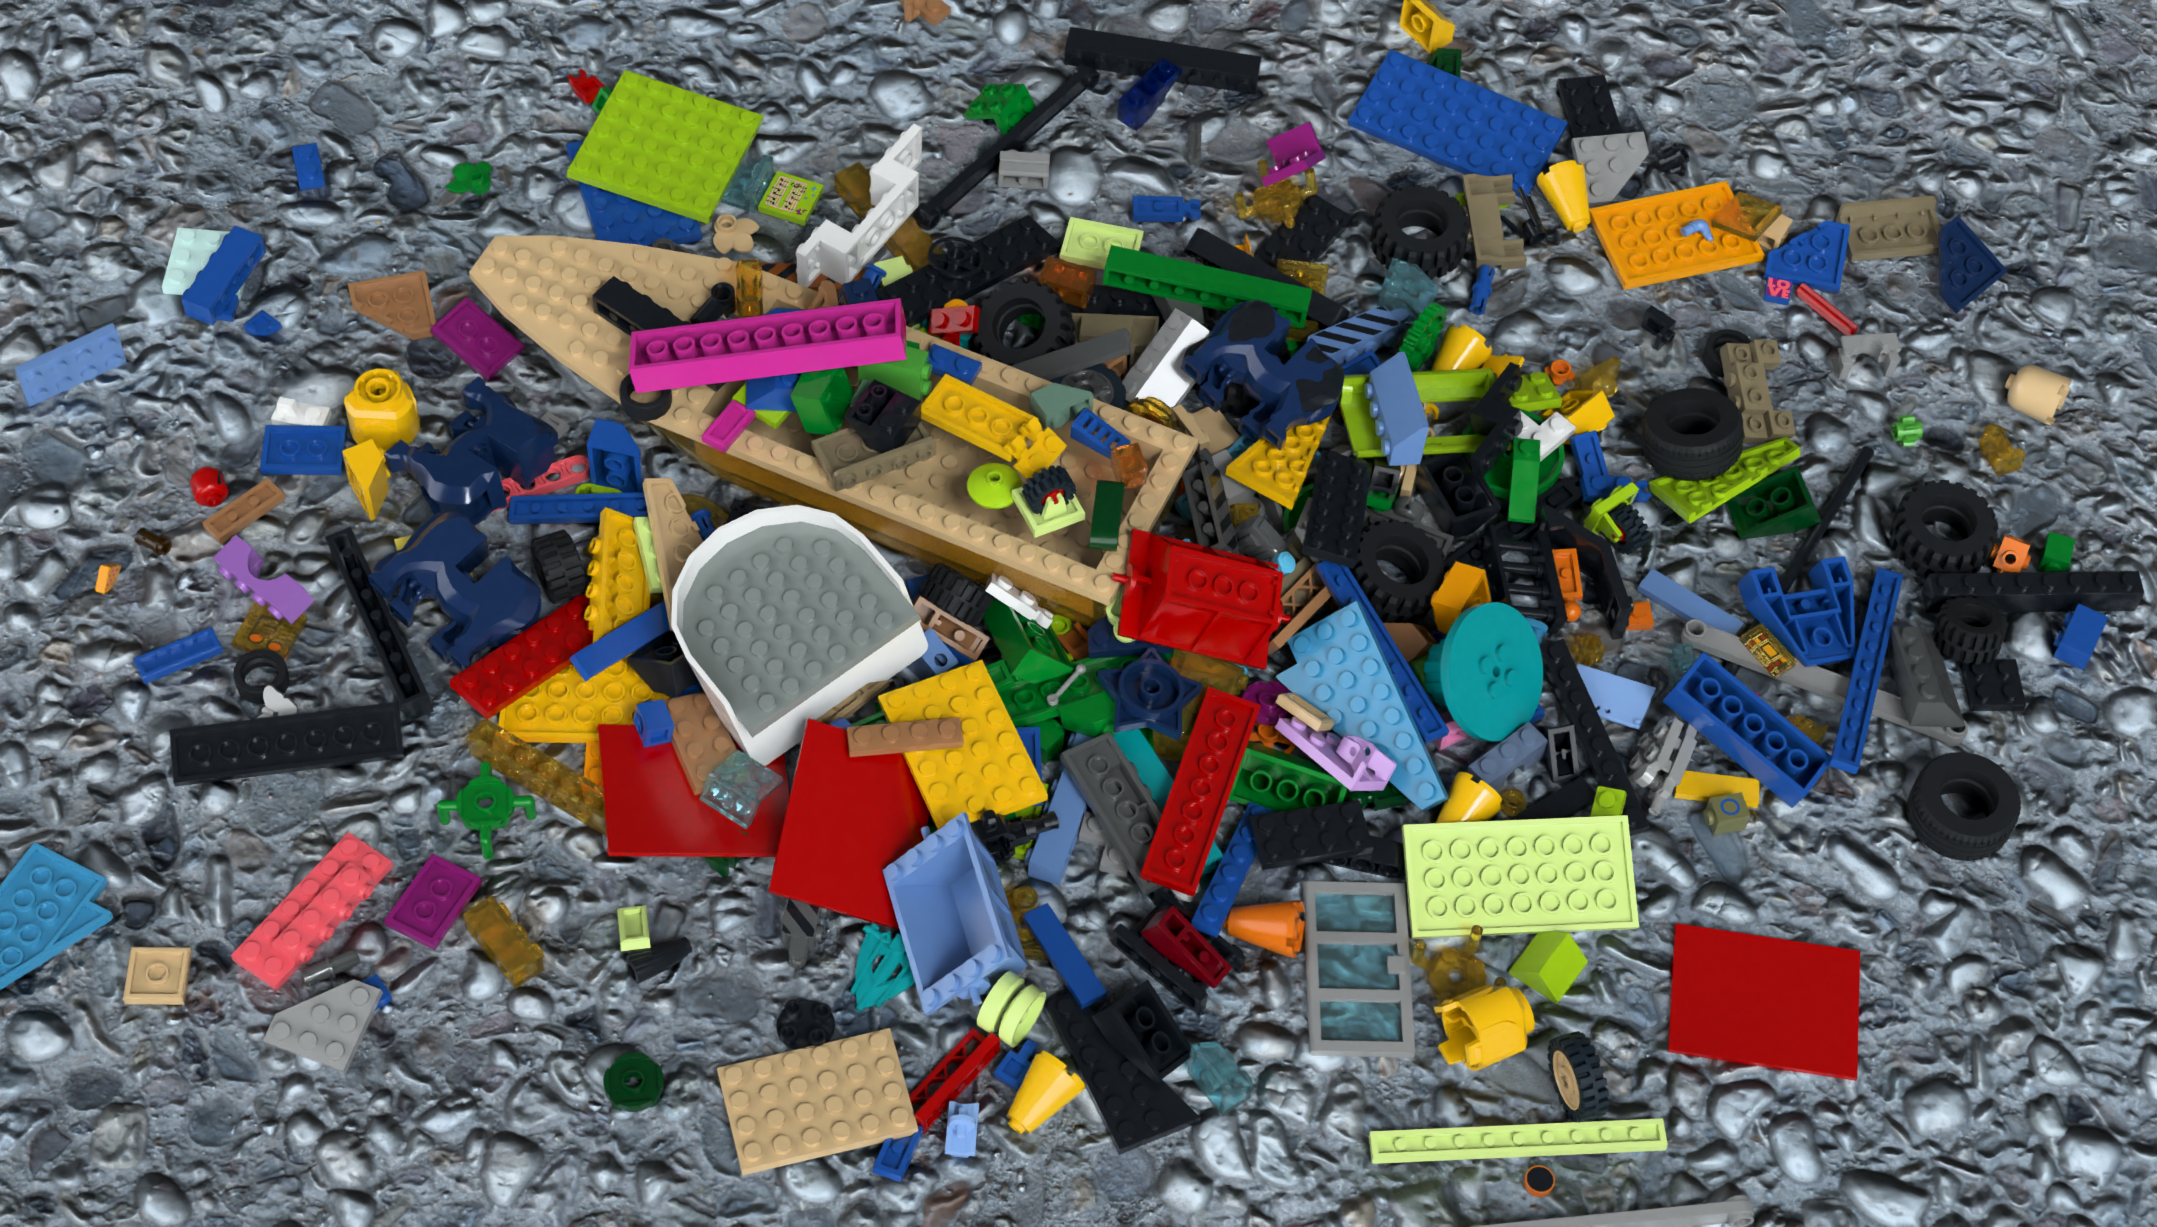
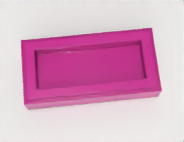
[702,400,756,454]

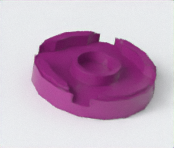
[1242,681,1293,726]

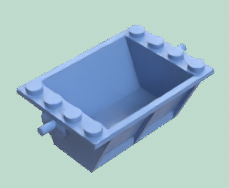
[882,812,1028,1016]

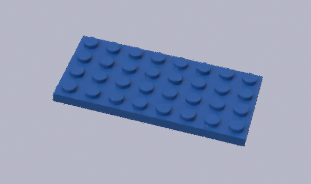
[1348,49,1568,198]

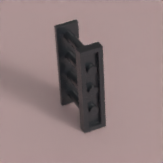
[1478,524,1568,634]
[1112,888,1246,1015]

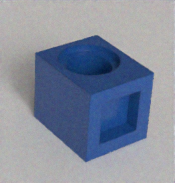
[633,699,674,748]

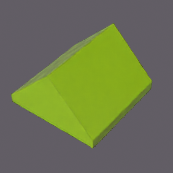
[1509,931,1588,1004]

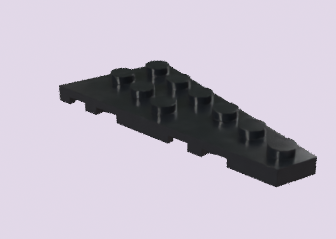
[1046,993,1201,1155]

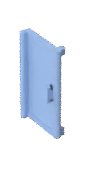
[1561,664,1656,730]

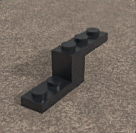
[1470,362,1523,479]

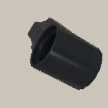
[690,282,737,324]

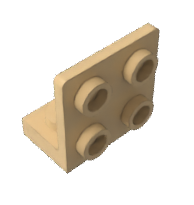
[1170,404,1240,455]

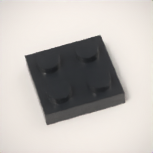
[1960,659,2026,711]

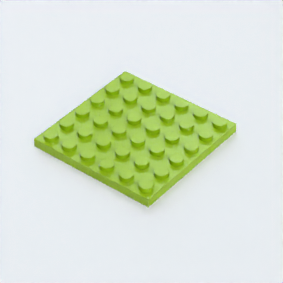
[567,70,764,224]

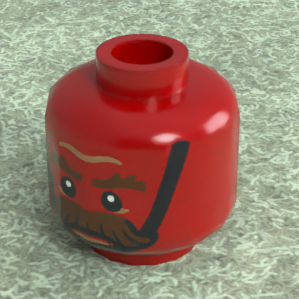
[190,466,229,507]

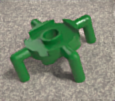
[436,761,537,860]

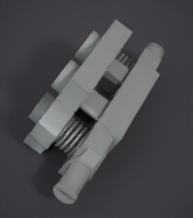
[1627,716,1698,815]

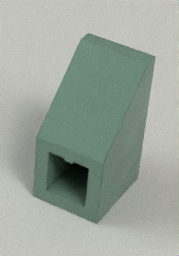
[1030,383,1094,430]

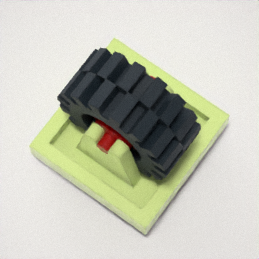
[1012,465,1085,538]

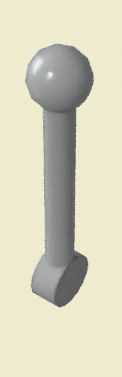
[1047,664,1086,706]

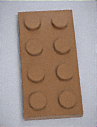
[664,692,749,795]

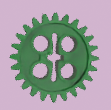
[1399,302,1447,372]

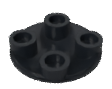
[776,999,835,1050]

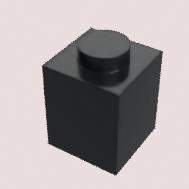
[1369,457,1401,495]

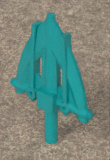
[851,922,915,1012]

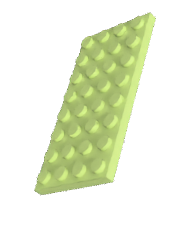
[1402,815,1639,939]

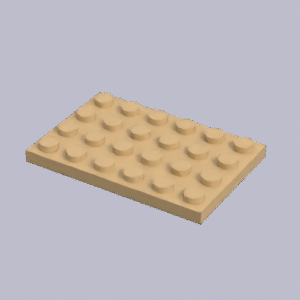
[717,1028,918,1176]

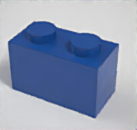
[2053,603,2109,670]

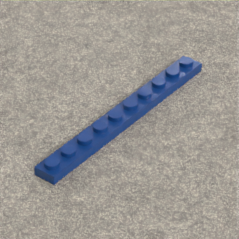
[1829,567,1903,775]

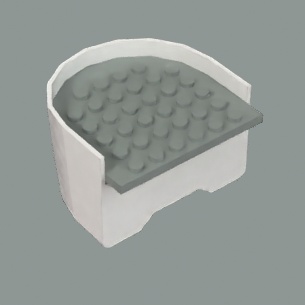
[671,505,928,768]

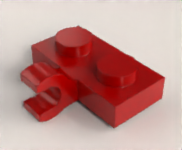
[928,305,980,347]

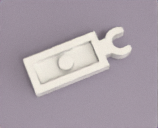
[985,573,1054,629]

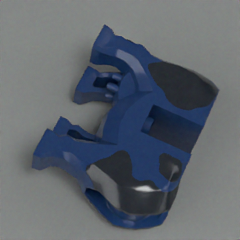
[1181,300,1344,450]

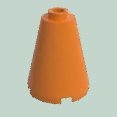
[1224,900,1305,958]

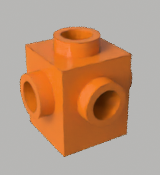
[1989,533,2031,573]

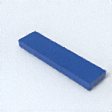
[1022,903,1107,1009]

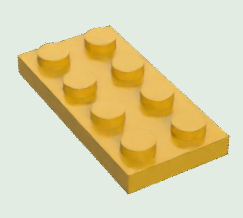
[921,374,1039,462]

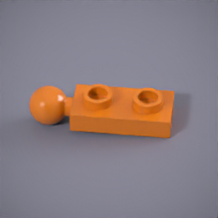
[1552,548,1583,622]

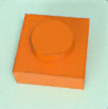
[1626,601,1654,631]

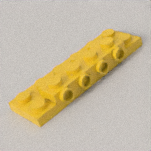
[584,507,650,659]

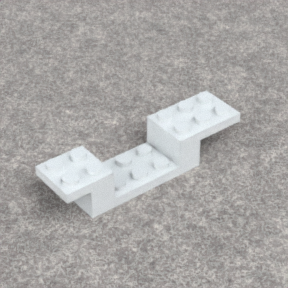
[795,124,922,288]

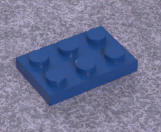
[260,425,347,475]

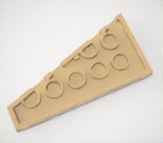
[642,478,703,631]

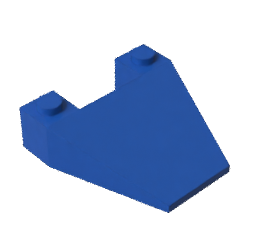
[1737,556,1855,667]

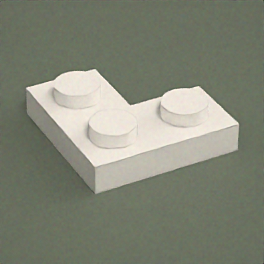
[1514,411,1576,462]

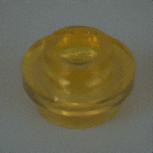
[1500,789,1527,816]

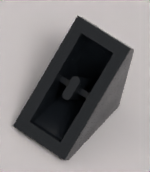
[1543,724,1580,783]

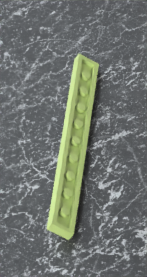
[1368,1118,1668,1164]

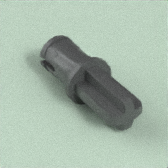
[300,949,360,987]

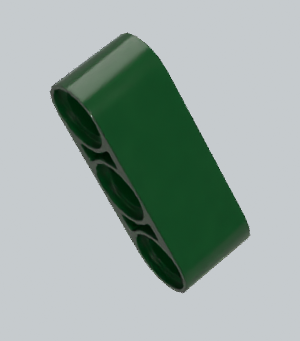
[1089,479,1125,552]

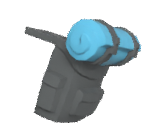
[1234,514,1297,578]

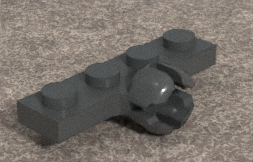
[1363,496,1454,560]

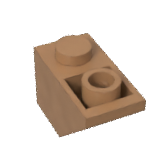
[1383,623,1438,663]

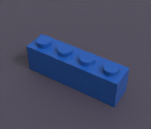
[182,226,266,325]

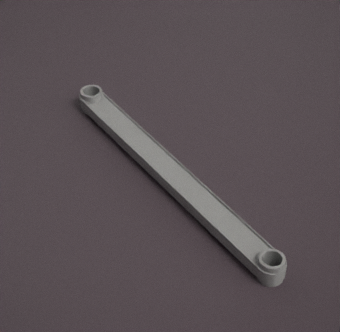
[1681,619,1968,746]
[1435,1195,1754,1227]

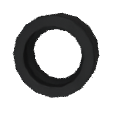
[1703,329,1751,378]
[619,373,672,421]
[233,649,289,704]

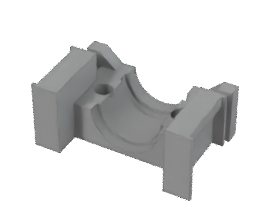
[1831,333,1901,380]

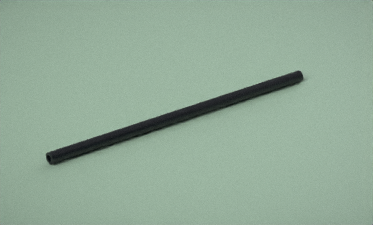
[1724,446,1874,677]

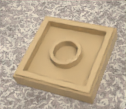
[123,947,192,1005]

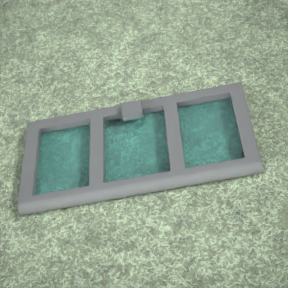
[1303,881,1415,1058]

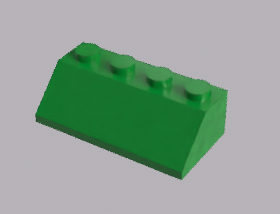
[983,597,1074,684]
[1228,741,1349,812]

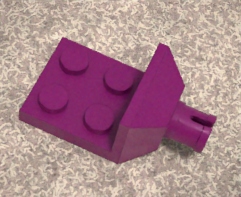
[1261,121,1326,187]

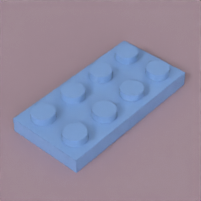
[14,323,126,407]

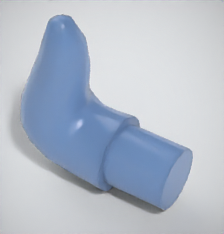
[1680,219,1714,242]

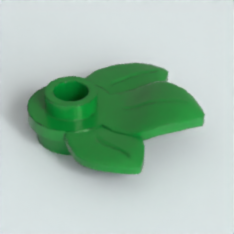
[445,161,492,195]

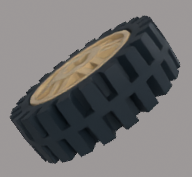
[1547,1031,1609,1123]

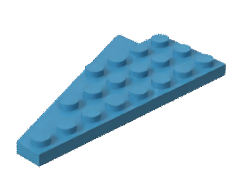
[1276,601,1449,811]
[0,842,114,990]

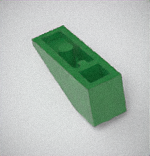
[1508,438,1540,524]

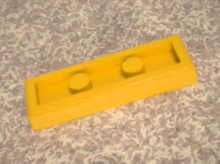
[1674,770,1759,808]

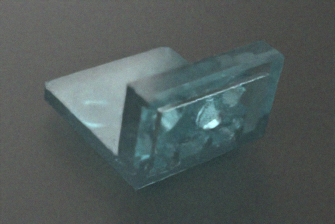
[721,154,774,213]
[699,750,783,829]

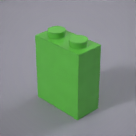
[858,346,932,402]

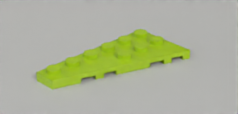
[1649,437,1800,524]

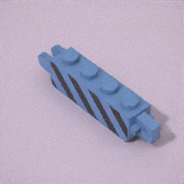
[1306,306,1410,366]

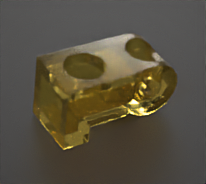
[1979,424,2026,477]

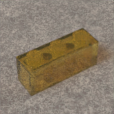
[463,896,545,989]

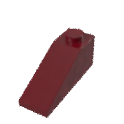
[1140,906,1232,989]

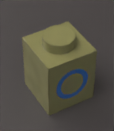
[1703,792,1751,836]

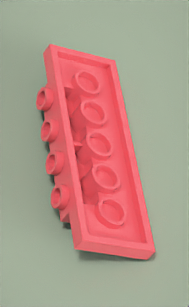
[231,832,394,991]

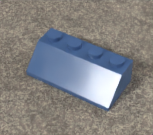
[1364,352,1429,466]

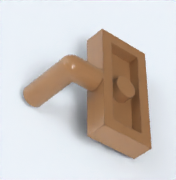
[899,0,951,26]

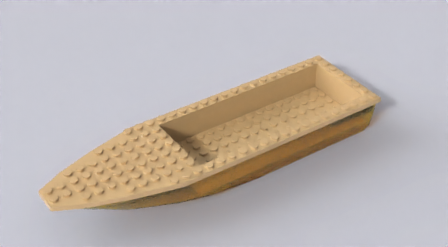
[469,235,1199,628]

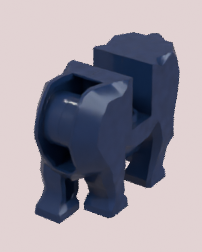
[384,376,558,526]
[368,511,541,671]

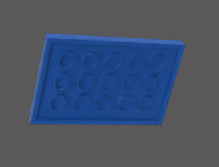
[566,140,702,247]

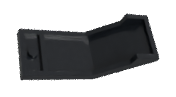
[1536,505,1634,640]

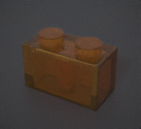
[1038,256,1097,309]

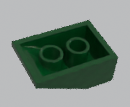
[1726,465,1822,540]

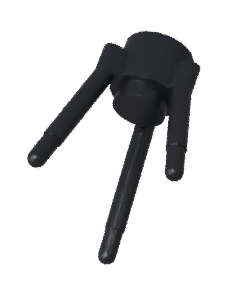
[1500,187,1548,244]

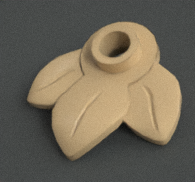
[713,214,759,254]

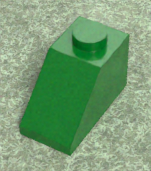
[1057,691,1118,738]

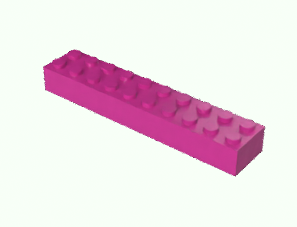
[629,298,907,393]

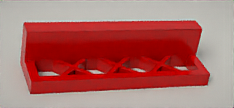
[909,1028,1000,1134]

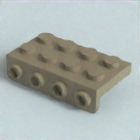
[1836,195,1942,262]
[811,422,936,492]

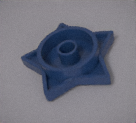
[1097,647,1203,740]

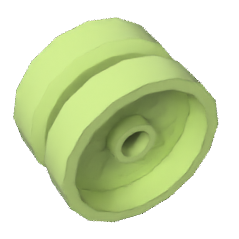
[977,971,1047,1048]

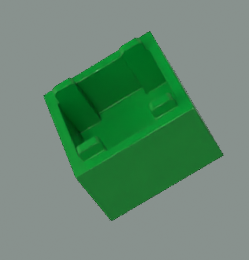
[790,368,854,435]

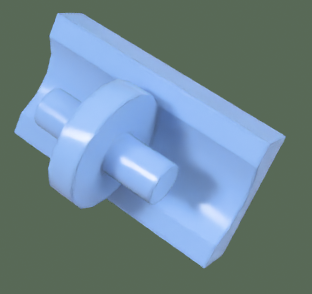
[945,1101,979,1158]

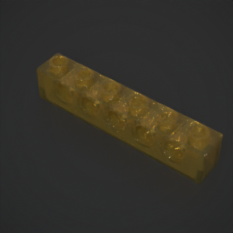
[467,718,606,836]

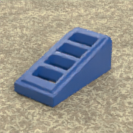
[1070,408,1131,462]

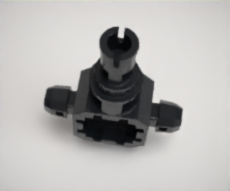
[970,810,1059,867]

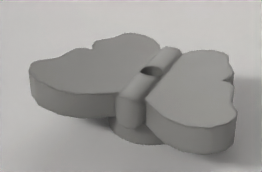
[255,684,298,719]

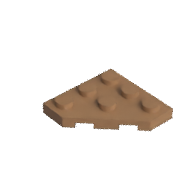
[348,270,436,340]

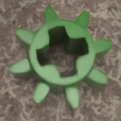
[1891,415,1923,447]

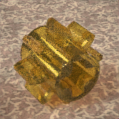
[1571,632,1606,667]

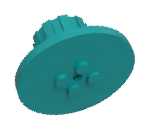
[1424,602,1543,741]

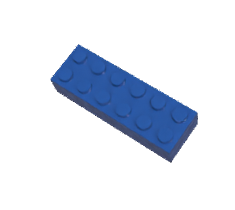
[1662,652,1831,808]

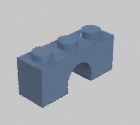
[1467,722,1548,792]

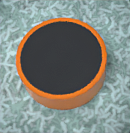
[1524,1165,1555,1197]

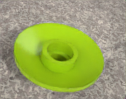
[967,463,1022,509]

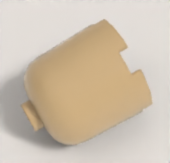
[2005,365,2073,426]

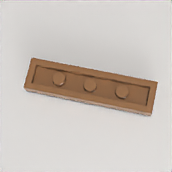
[847,717,964,757]

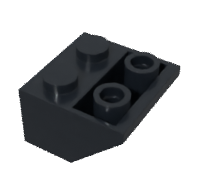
[846,379,921,454]

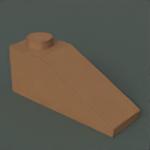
[912,592,990,661]

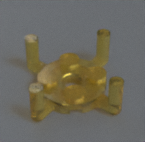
[1234,159,1318,228]
[1411,925,1506,1018]

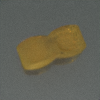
[736,259,764,318]

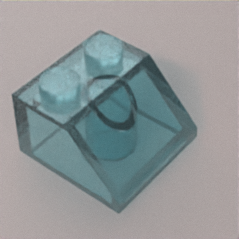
[1377,258,1438,324]
[1187,1041,1253,1117]

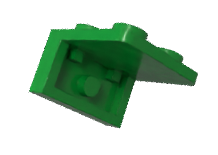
[964,83,1036,136]

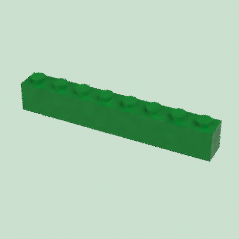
[1102,245,1313,329]

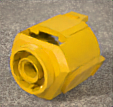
[344,368,420,452]
[1433,985,1535,1071]

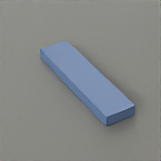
[1637,568,1744,636]

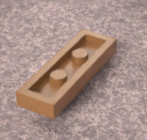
[202,477,286,545]

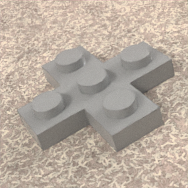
[1078,811,1129,877]

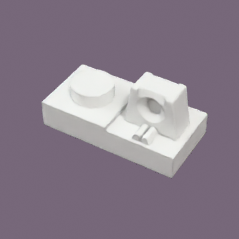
[271,396,332,426]

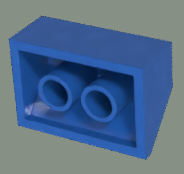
[587,418,644,493]

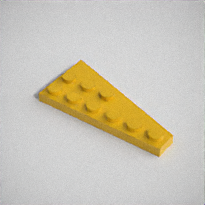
[1225,414,1332,510]

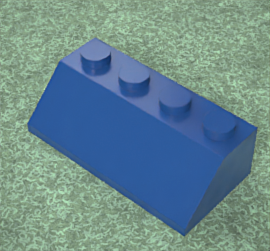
[746,308,803,412]

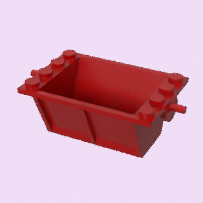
[1111,528,1291,670]

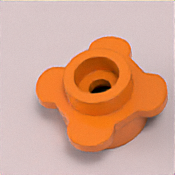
[1544,360,1575,386]

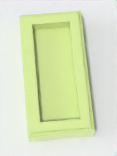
[617,905,651,951]

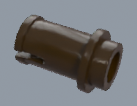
[135,527,172,556]

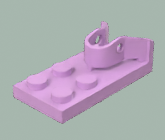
[1275,717,1397,791]

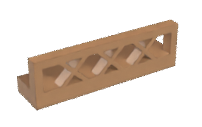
[1268,560,1332,655]

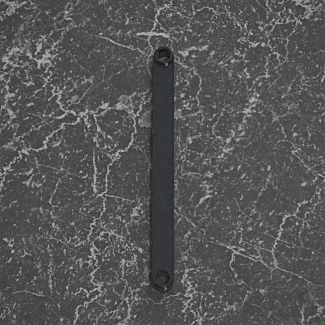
[913,63,1100,230]

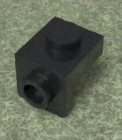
[1641,305,1676,351]

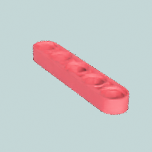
[492,455,590,512]

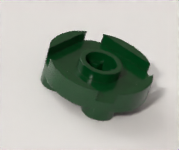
[603,1053,664,1112]

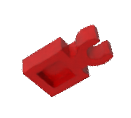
[568,69,606,105]

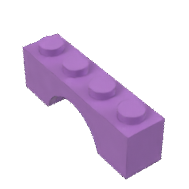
[213,535,315,624]

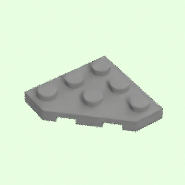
[1571,132,1649,208]
[263,979,383,1074]

